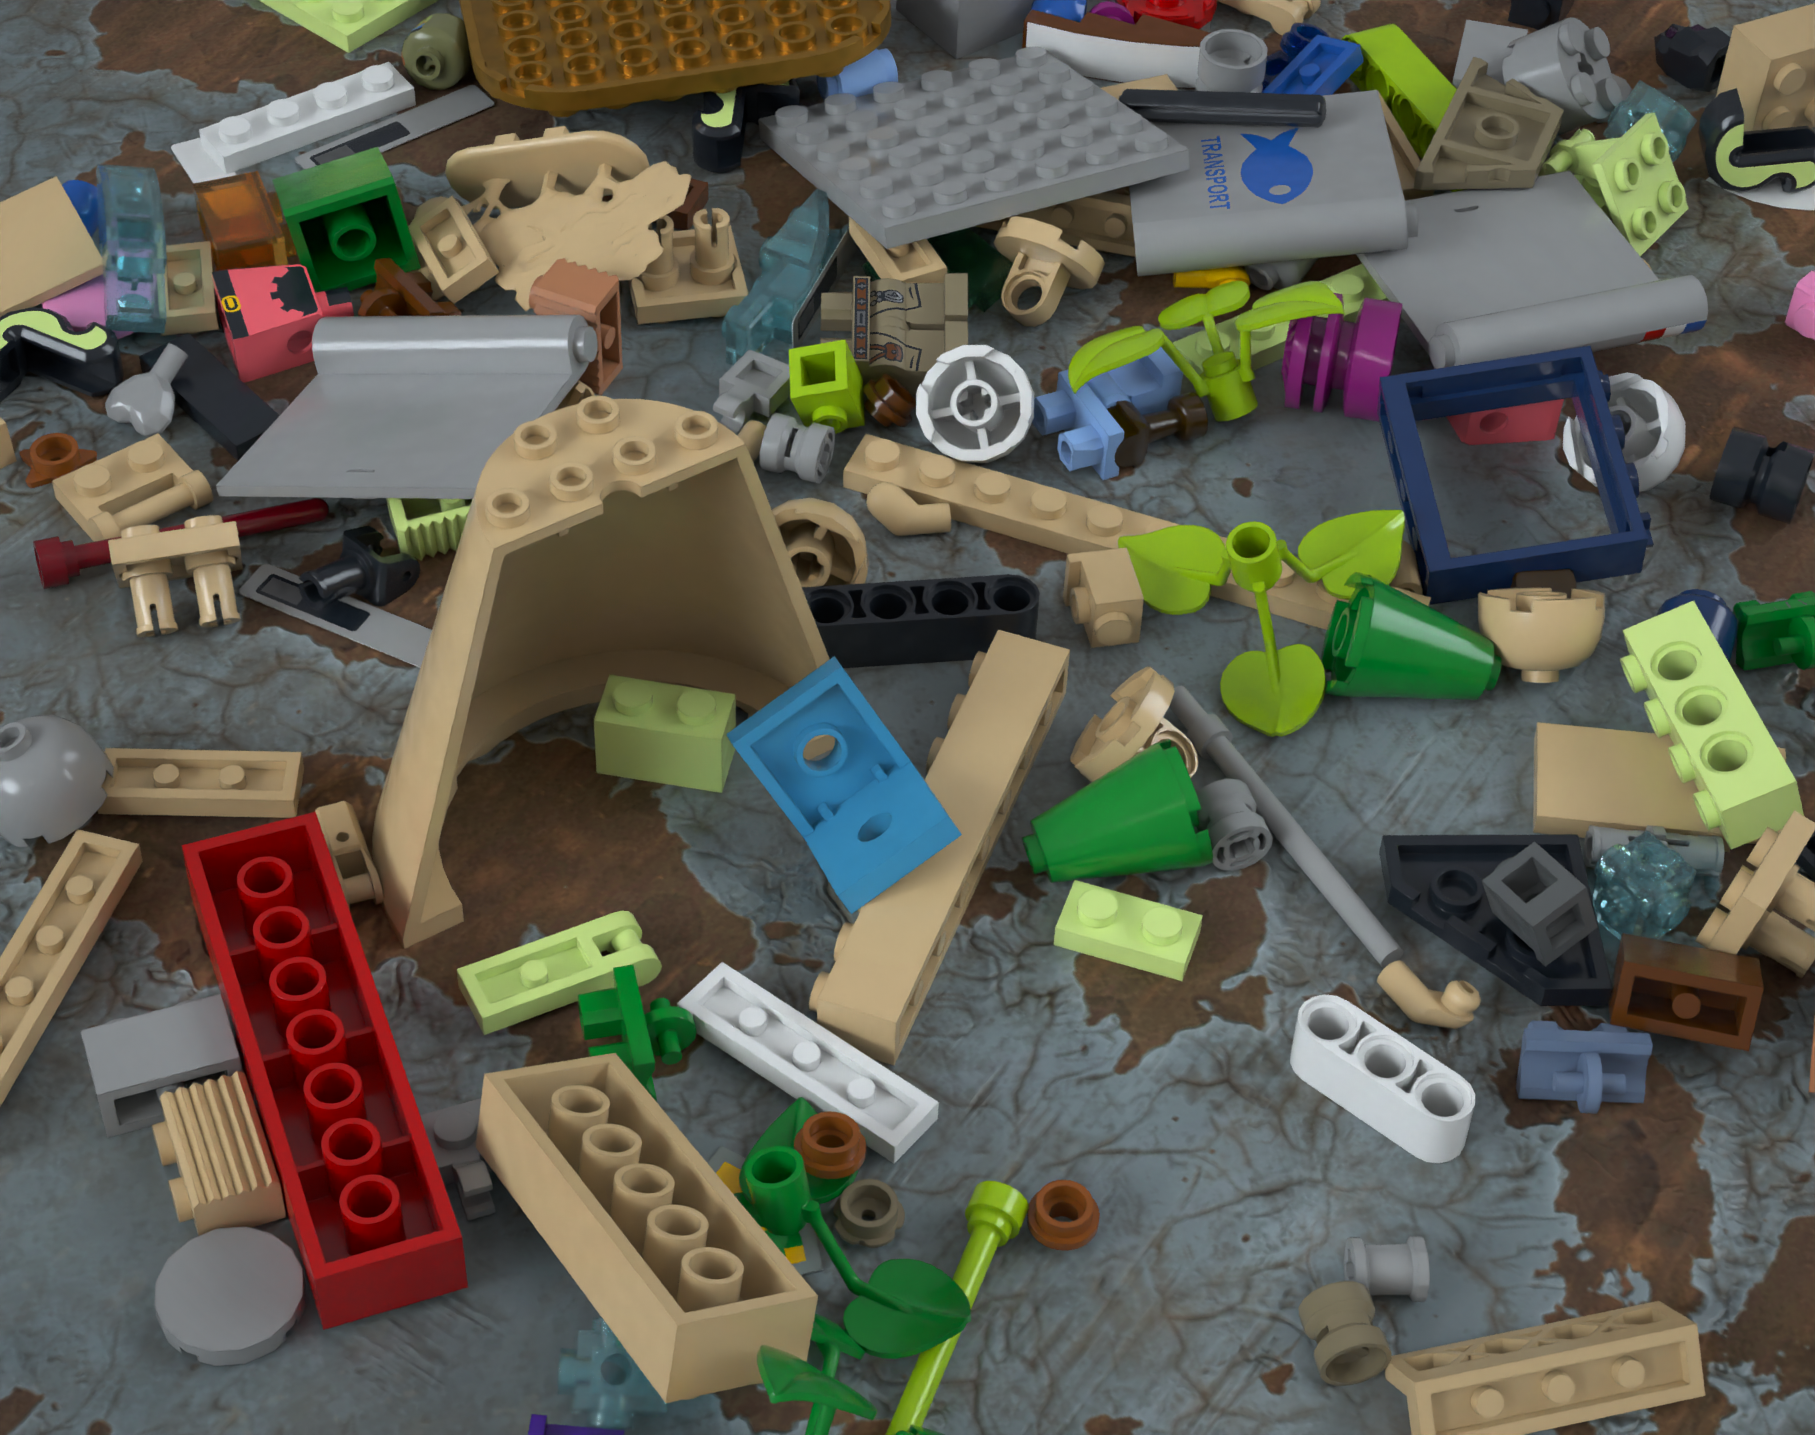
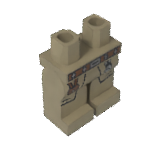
[820,273,968,395]

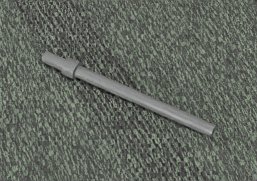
[1169,686,1404,968]

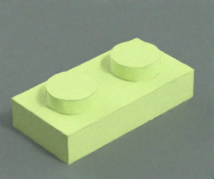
[1054,880,1203,981]

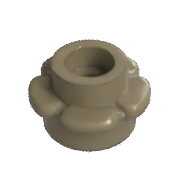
[833,1179,905,1248]

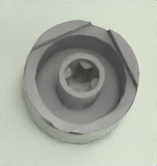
[1502,17,1622,136]

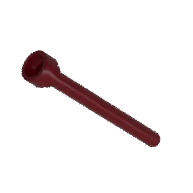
[33,498,329,589]

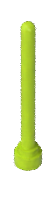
[885,1181,1029,1435]

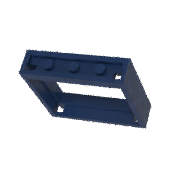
[1377,346,1654,605]

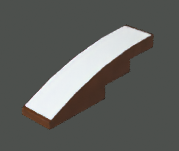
[1022,9,1210,89]

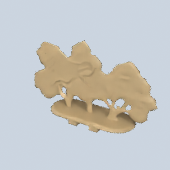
[407,126,692,312]

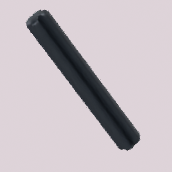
[1119,89,1326,128]

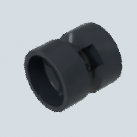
[1710,426,1815,524]

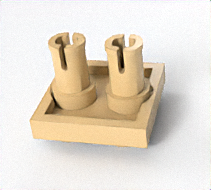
[628,208,749,325]
[108,515,243,637]
[1695,810,1815,978]

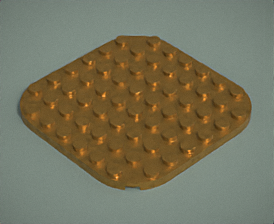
[459,0,891,117]

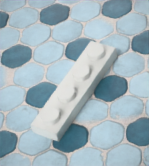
[199,62,416,174]
[677,962,939,1163]

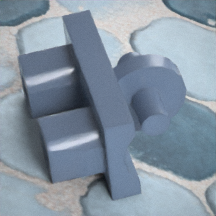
[1516,1020,1653,1114]

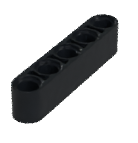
[802,574,1040,668]

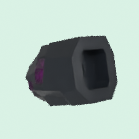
[1654,24,1731,92]

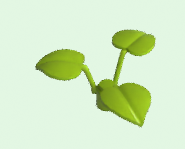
[1068,281,1345,421]
[1118,510,1405,737]

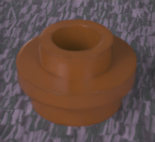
[794,1111,866,1179]
[1027,1180,1100,1251]

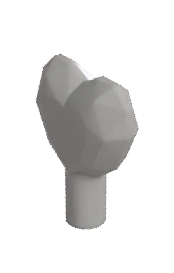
[105,343,188,438]

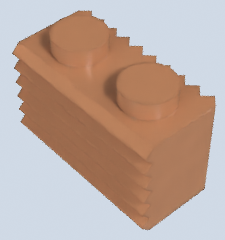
[529,258,623,395]

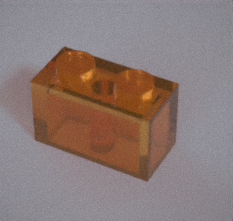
[193,171,296,271]

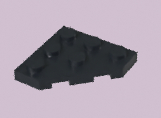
[1379,834,1613,1006]

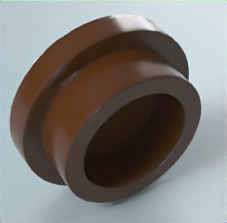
[863,374,916,427]

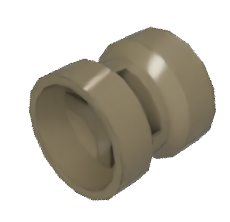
[1298,1281,1391,1386]

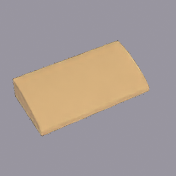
[0,176,108,317]

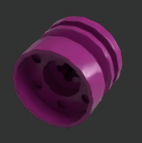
[1281,293,1403,422]

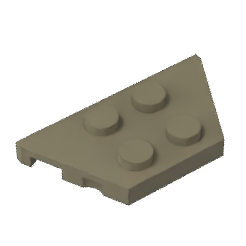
[1414,57,1564,190]

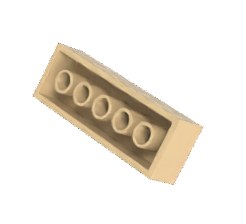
[476,1053,818,1403]

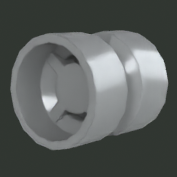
[1195,29,1268,93]

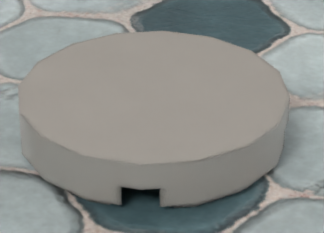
[154,1226,306,1366]

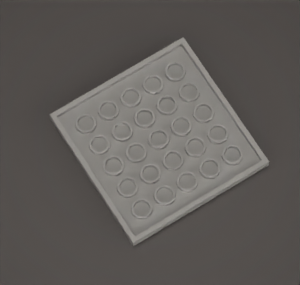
[758,47,1190,249]

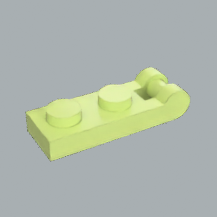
[457,911,662,1035]

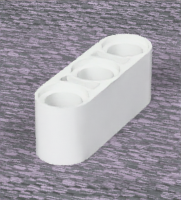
[1290,994,1475,1163]

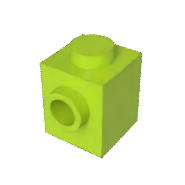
[789,339,865,434]

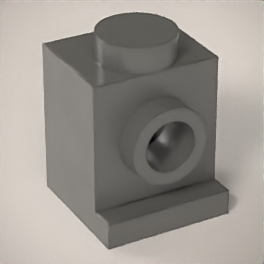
[1482,841,1598,967]

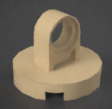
[993,216,1105,327]
[1070,667,1198,782]

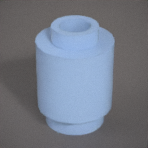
[816,48,898,100]

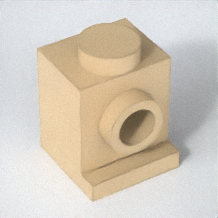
[1063,547,1144,648]

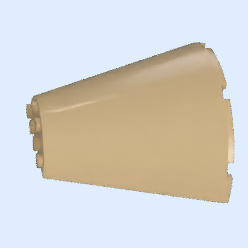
[372,395,835,949]

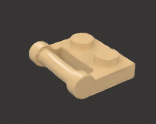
[52,433,213,542]

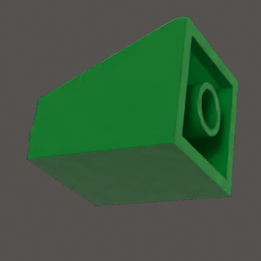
[272,147,421,293]

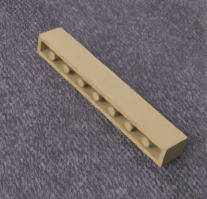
[809,630,1070,1065]

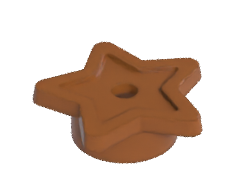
[19,433,97,488]

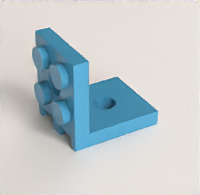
[726,656,962,914]

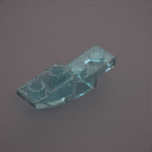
[96,164,167,333]
[722,189,830,365]

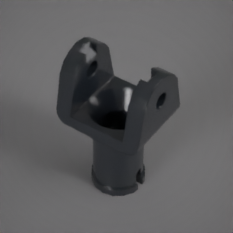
[299,526,421,610]

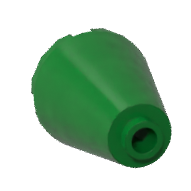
[1321,572,1502,700]
[1022,739,1213,883]

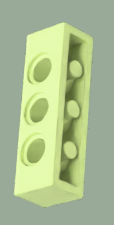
[1620,601,1804,850]

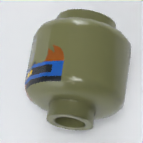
[401,13,473,90]

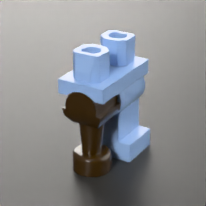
[1032,347,1208,480]

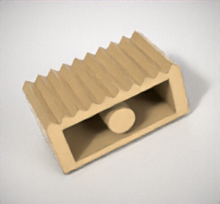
[152,1071,286,1236]

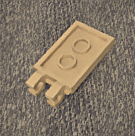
[1533,722,1786,852]

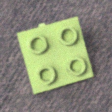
[1538,113,1689,256]

